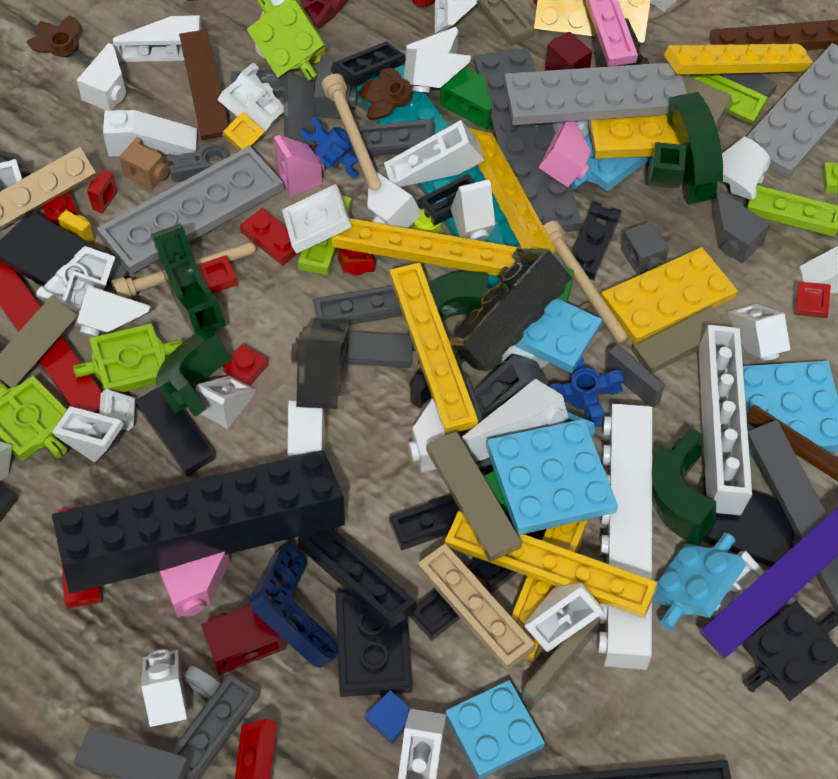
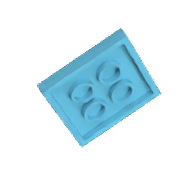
[743,361,838,457]
[486,419,618,535]

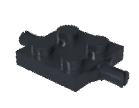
[742,601,838,702]

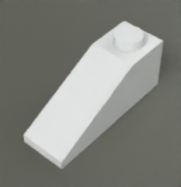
[113,15,202,62]
[103,110,198,157]
[384,120,484,187]
[462,379,569,462]

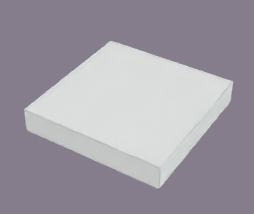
[282,184,352,254]

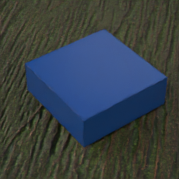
[365,690,411,744]

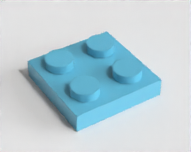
[514,293,602,373]
[445,680,545,779]

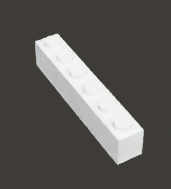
[698,325,752,515]

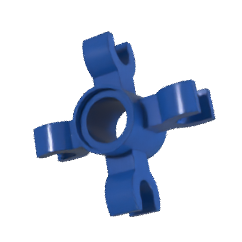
[300,116,359,178]
[548,357,625,427]

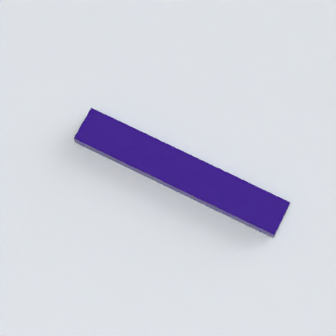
[699,507,838,659]

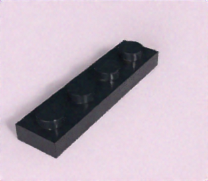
[297,528,417,629]

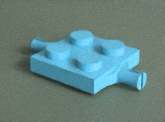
[571,135,649,192]
[653,532,746,631]

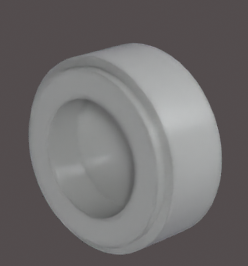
[182,666,220,697]

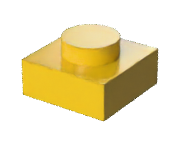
[222,112,264,151]
[58,210,95,245]

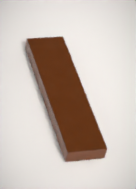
[179,29,228,140]

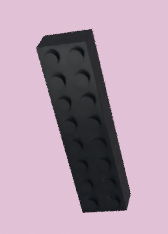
[51,450,345,594]

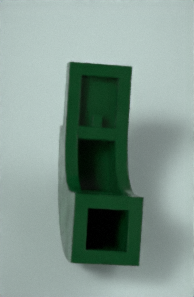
[668,92,723,205]
[647,142,686,188]
[151,223,226,334]
[408,271,488,364]
[156,325,232,417]
[652,428,716,546]

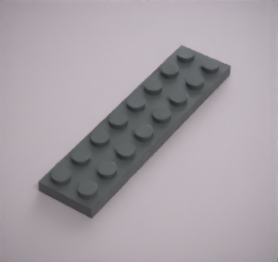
[473,48,582,233]

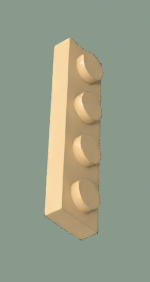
[0,147,97,230]
[418,543,535,671]

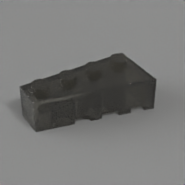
[449,248,572,372]
[291,318,349,409]

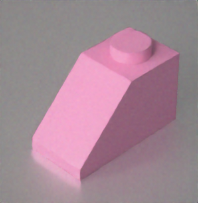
[538,121,591,187]
[274,135,325,197]
[159,552,230,618]

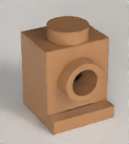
[119,137,169,190]

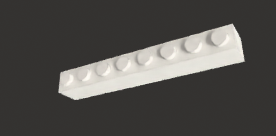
[598,404,652,670]

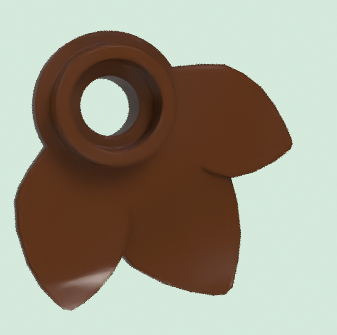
[26,16,80,57]
[359,68,413,119]

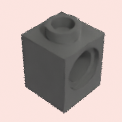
[621,221,669,276]

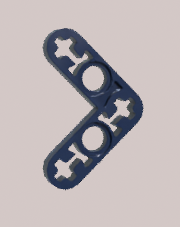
[249,545,339,668]

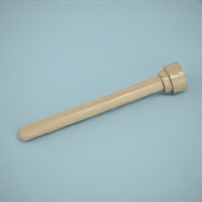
[321,74,381,191]
[543,221,627,343]
[111,242,256,300]

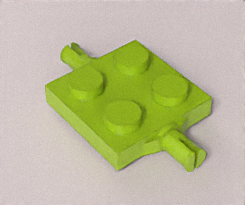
[247,0,327,82]
[73,323,182,393]
[0,376,67,462]

